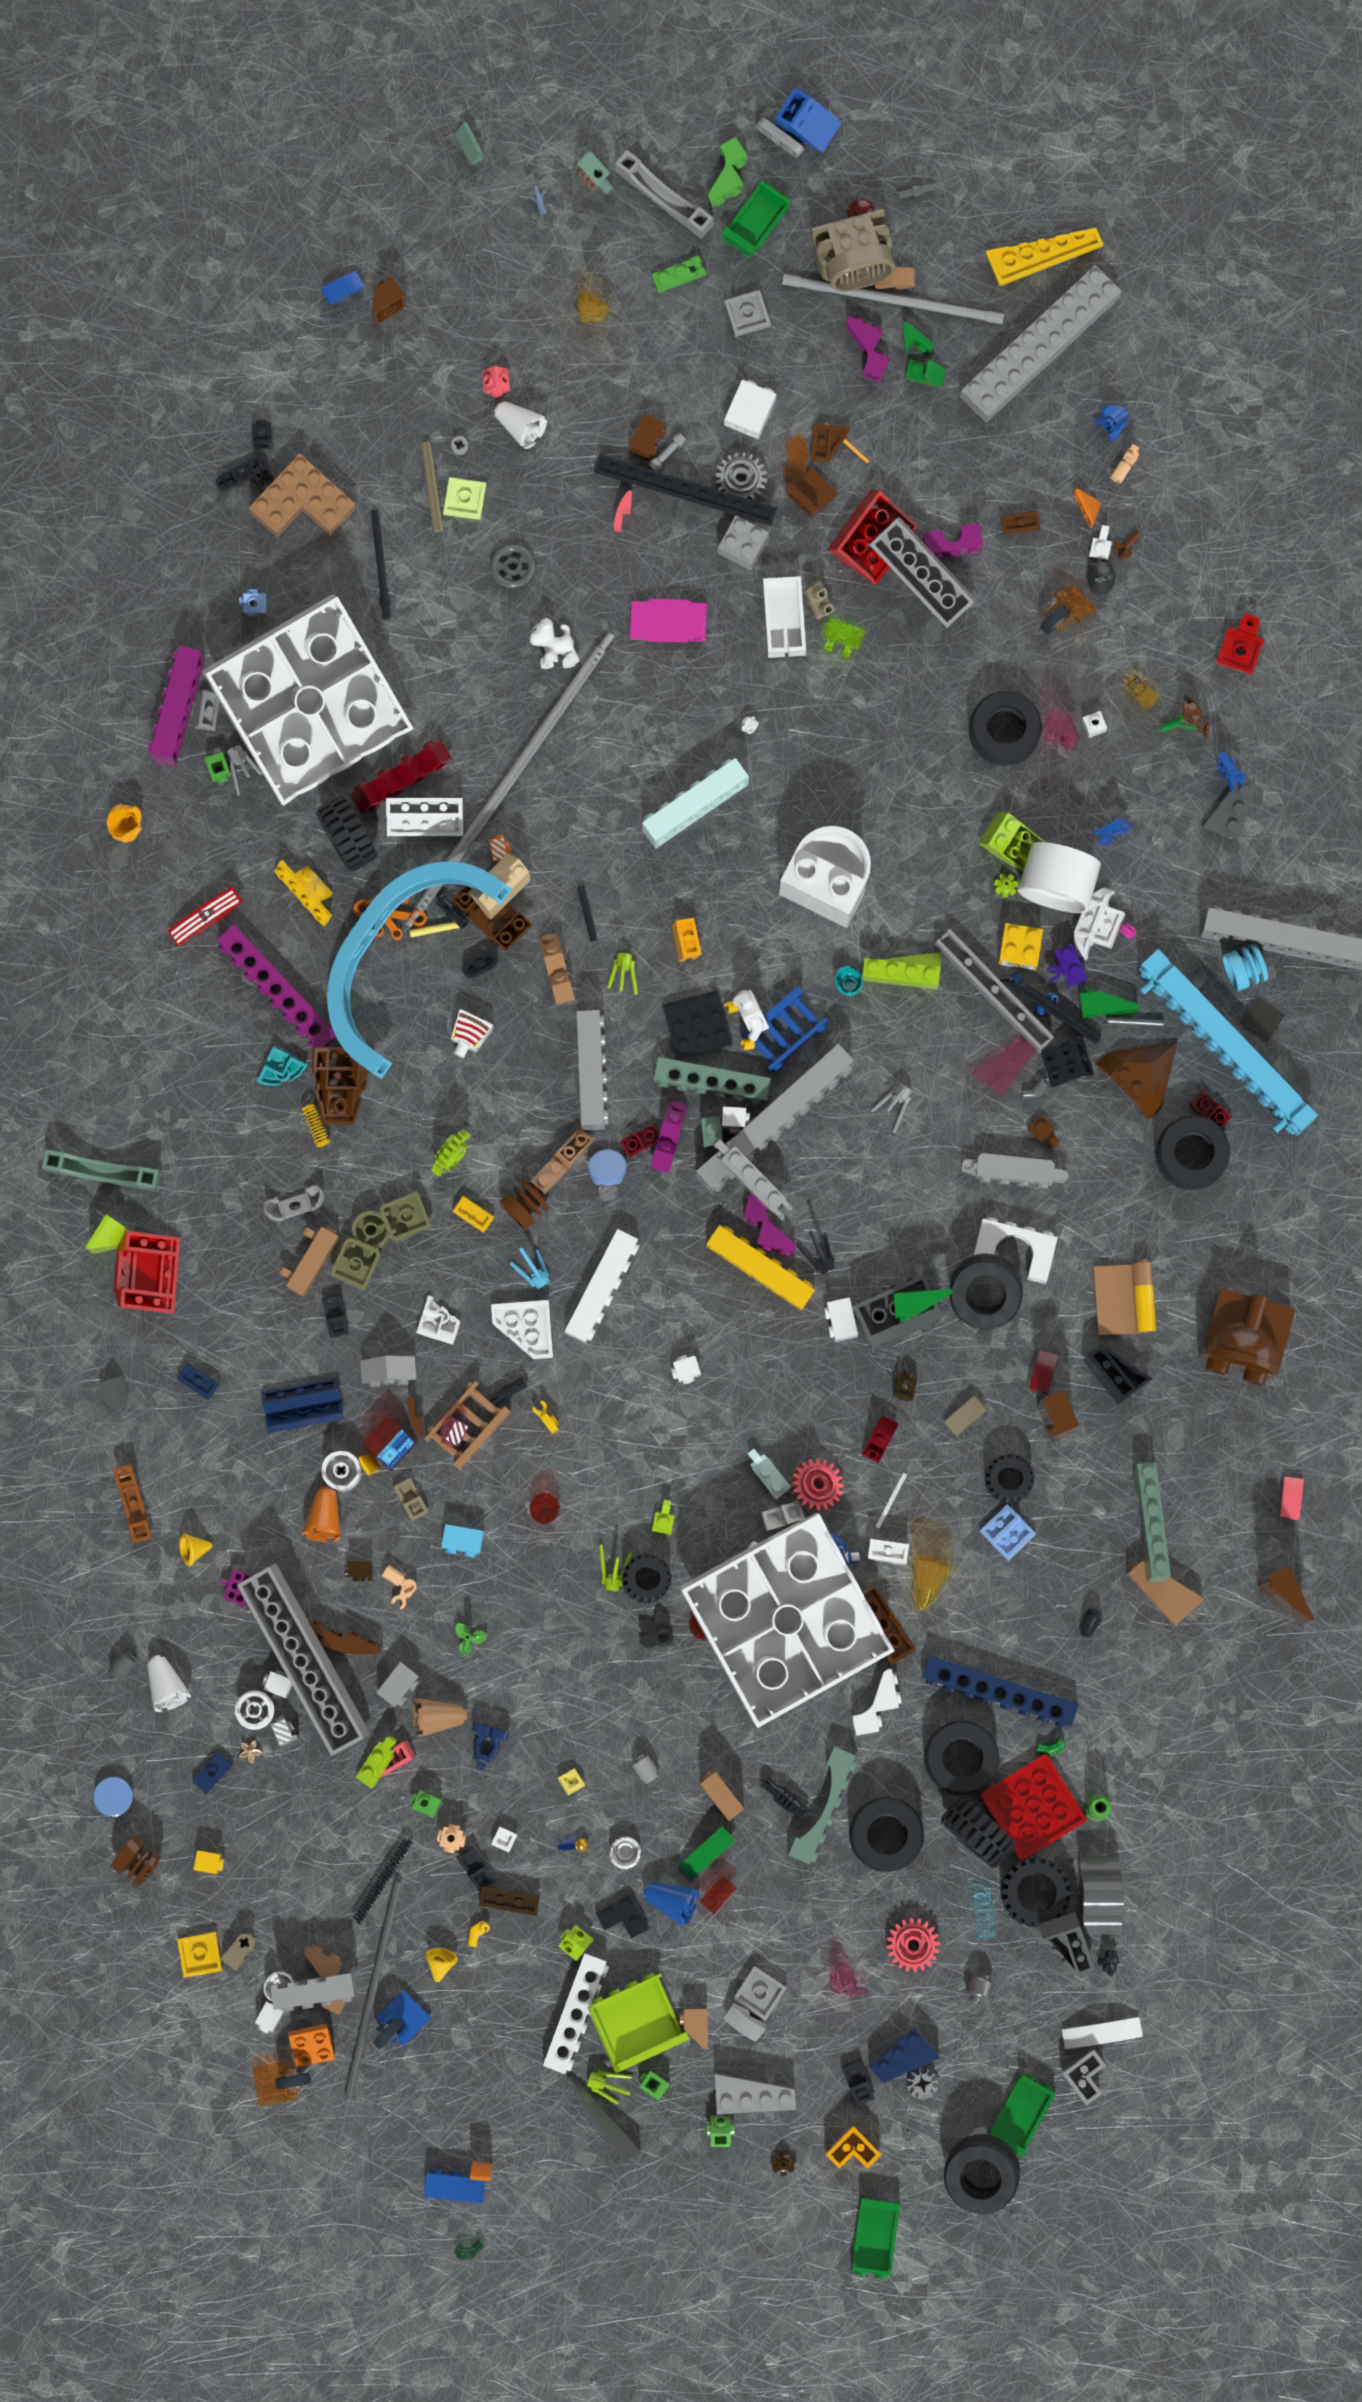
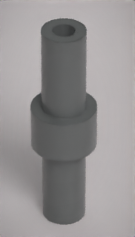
[897,183,935,199]

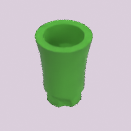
[1084,1794,1111,1822]

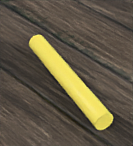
[410,921,459,937]

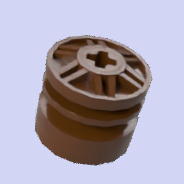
[499,1179,550,1231]
[110,1835,162,1888]

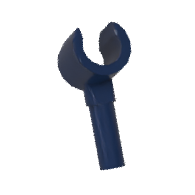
[997,973,1025,986]

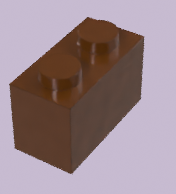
[629,413,667,461]

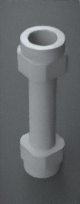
[648,433,686,471]

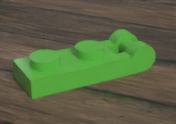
[652,256,707,293]

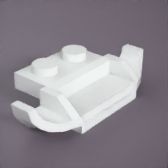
[1074,888,1125,960]

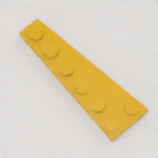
[985,228,1103,287]

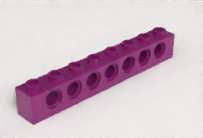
[217,925,337,1048]

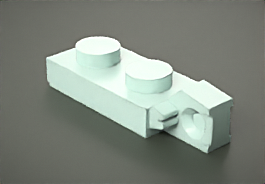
[748,1449,791,1499]

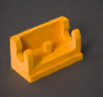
[671,918,702,962]

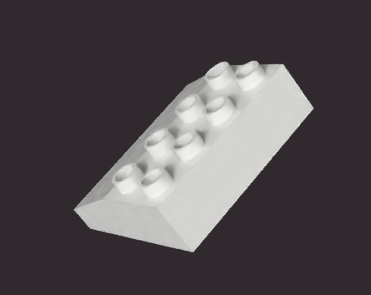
[202,594,413,806]
[679,1513,894,1728]

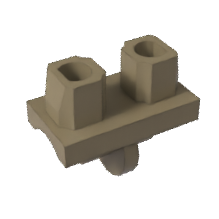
[804,580,834,619]

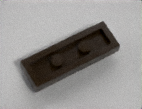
[479,1885,540,1916]

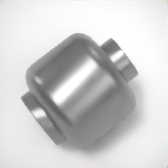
[965,1972,993,2002]

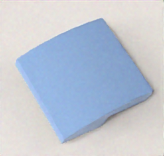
[980,1504,1036,1561]

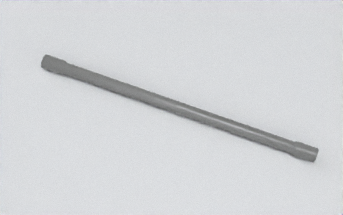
[782,273,1004,325]

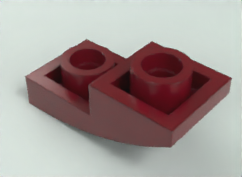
[1189,1090,1232,1129]
[620,1123,660,1158]
[1029,1350,1059,1395]

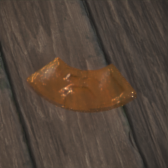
[782,434,808,485]

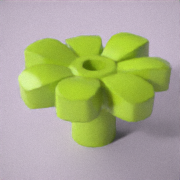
[994,874,1018,898]

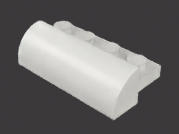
[386,798,463,836]

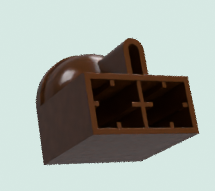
[1198,1288,1296,1386]

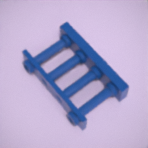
[740,986,828,1073]

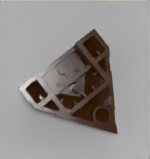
[1096,1042,1177,1121]

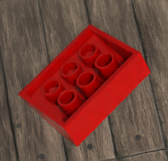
[827,490,919,585]

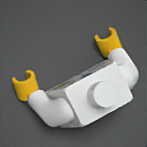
[724,990,769,1050]

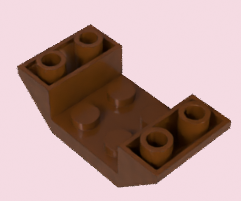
[452,886,533,952]

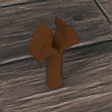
[1113,530,1142,561]

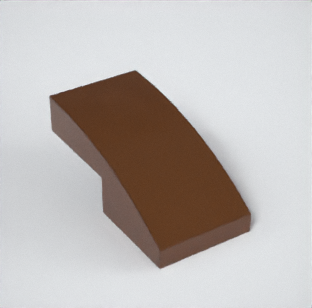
[407,1397,424,1438]

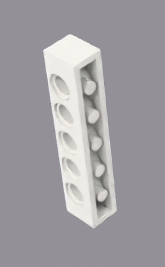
[543,1953,609,2074]

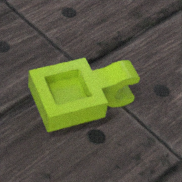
[652,1500,675,1535]

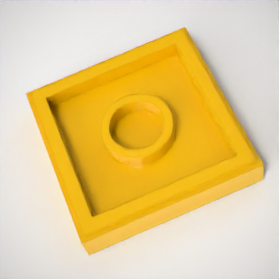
[177,1932,223,1978]

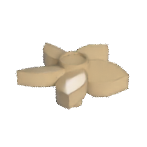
[239,1740,262,1764]

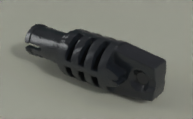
[760,1777,809,1820]

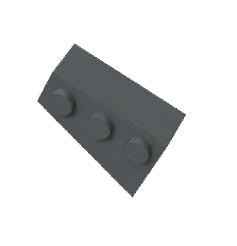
[1038,1912,1095,1976]

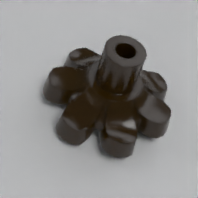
[770,2150,796,2176]

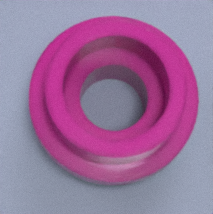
[1119,923,1137,940]

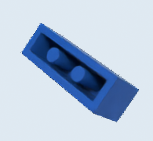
[424,2169,486,2204]

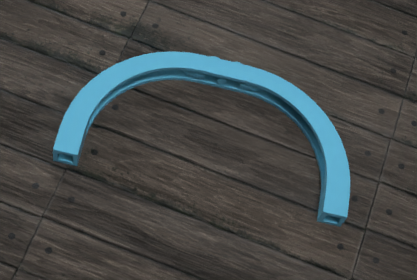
[327,861,512,1079]

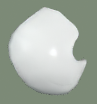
[264,1971,294,2001]

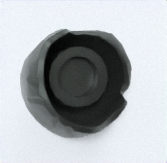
[1086,558,1115,595]

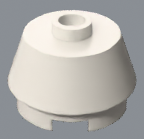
[235,1691,274,1730]

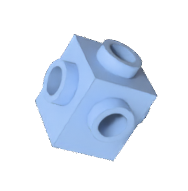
[238,589,266,616]

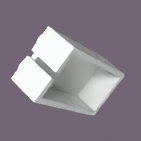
[763,576,806,658]

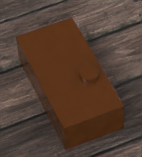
[1037,1390,1079,1442]

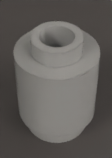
[632,1754,659,1784]

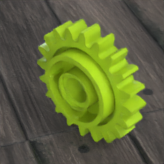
[431,1129,471,1177]

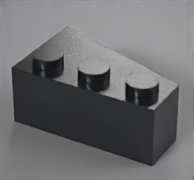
[1083,1344,1153,1405]

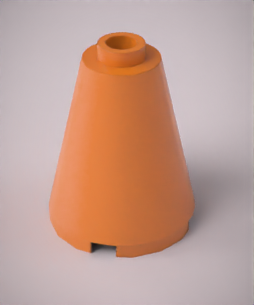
[302,1486,341,1542]

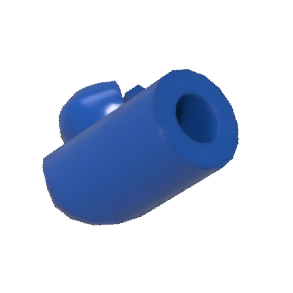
[1035,993,1059,1017]

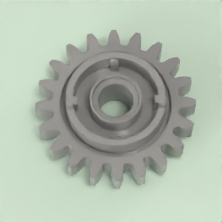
[715,452,767,501]

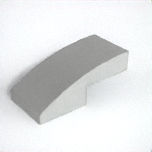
[723,2003,766,2042]

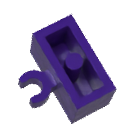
[1046,944,1087,989]

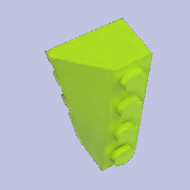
[862,952,942,990]

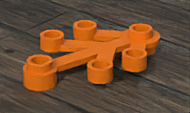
[354,888,427,940]

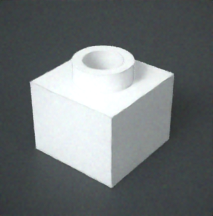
[1082,711,1107,738]

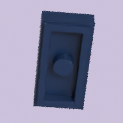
[177,1363,220,1401]
[192,1752,233,1795]

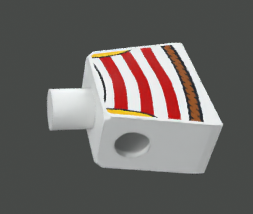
[451,1009,494,1058]

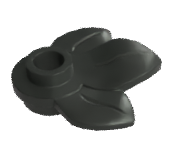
[639,1610,674,1648]

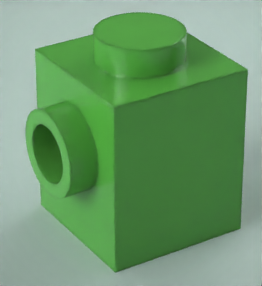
[410,1790,442,1818]

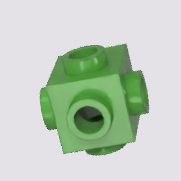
[707,2115,734,2147]

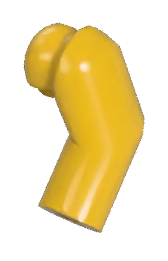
[467,1921,490,1947]

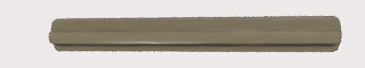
[421,442,443,533]

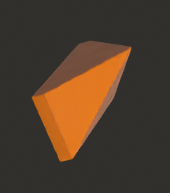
[1073,489,1101,528]

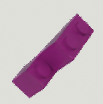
[846,315,890,384]
[651,1100,689,1173]
[744,1195,796,1256]

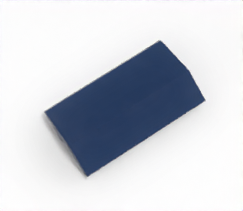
[261,1378,344,1433]

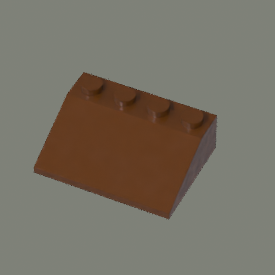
[1258,1566,1314,1625]

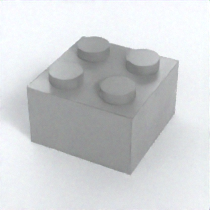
[718,516,769,571]

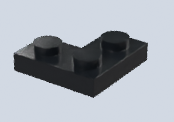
[596,1895,649,1939]

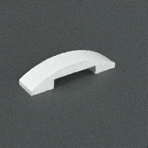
[1062,2017,1143,2049]

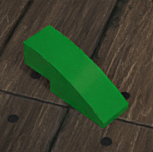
[679,1826,735,1880]

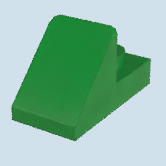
[903,322,934,356]
[905,360,946,388]

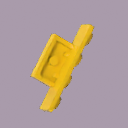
[274,860,333,926]

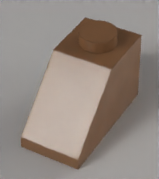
[680,2009,708,2049]

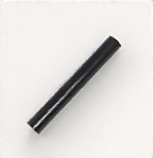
[577,886,597,942]

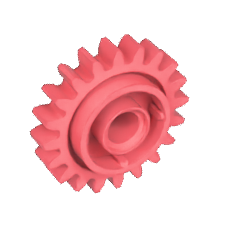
[790,1458,844,1512]
[886,1918,940,1973]

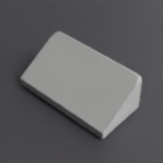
[193,690,219,731]

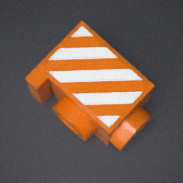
[489,835,511,866]

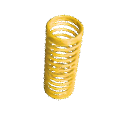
[301,1103,330,1147]

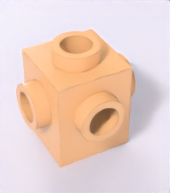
[437,1824,466,1853]

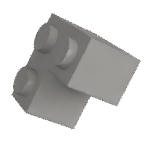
[360,1356,416,1387]
[1061,2049,1106,2106]

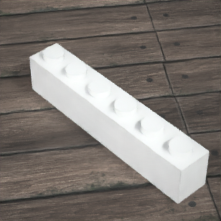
[565,1229,640,1344]

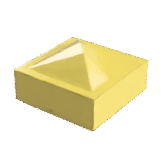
[558,1768,585,1795]

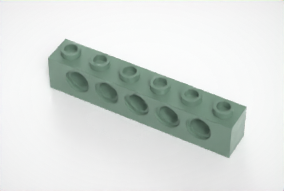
[654,1057,771,1105]

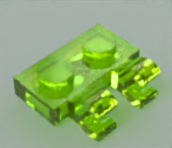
[823,618,865,660]

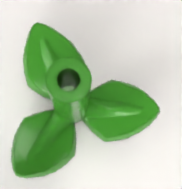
[455,1623,488,1656]

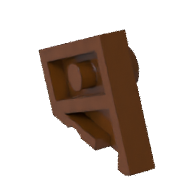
[810,423,850,463]

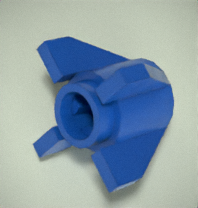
[1093,405,1129,442]

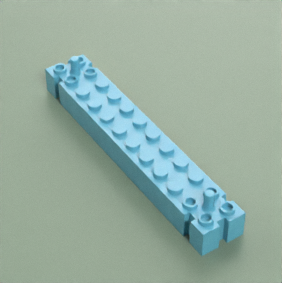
[1138,949,1318,1136]

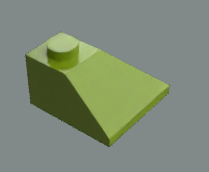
[85,1215,129,1254]

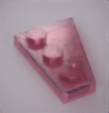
[971,1039,1036,1096]

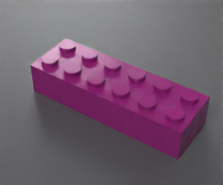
[148,646,205,768]

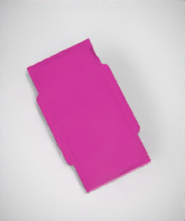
[630,599,707,643]

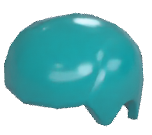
[834,965,863,996]

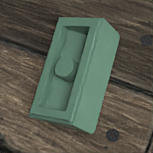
[455,122,483,165]

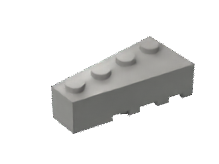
[270,1973,357,2012]
[715,2073,796,2114]

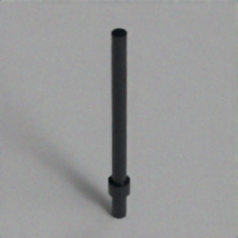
[371,510,391,621]

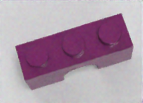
[923,523,983,560]

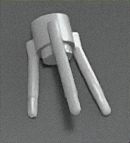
[227,745,262,795]
[871,1083,912,1133]

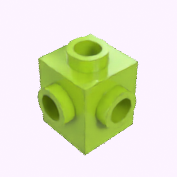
[558,1925,594,1961]

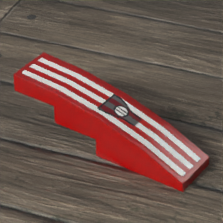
[168,887,243,946]

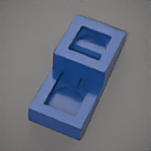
[321,271,365,305]

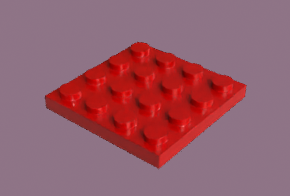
[979,1754,1087,1861]

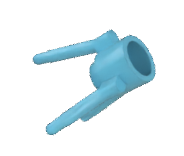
[510,1247,550,1289]

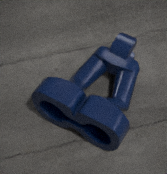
[471,1722,510,1770]

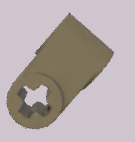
[221,1933,255,1971]

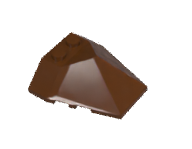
[311,1046,374,1125]

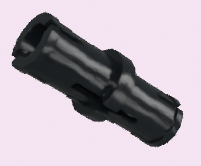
[436,895,469,929]
[489,1376,528,1406]

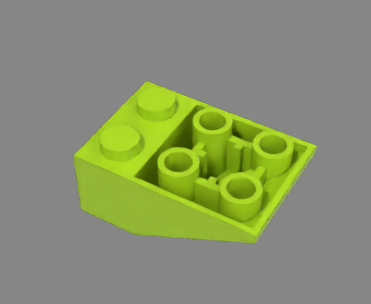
[978,812,1047,872]

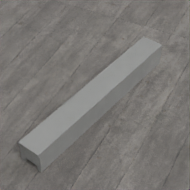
[934,929,1054,1054]

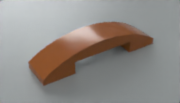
[112,1464,152,1544]

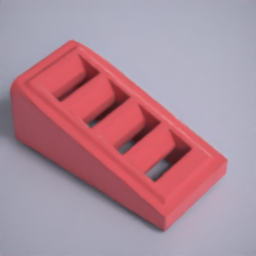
[380,1741,416,1778]

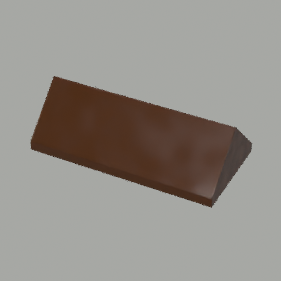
[862,1585,916,1666]

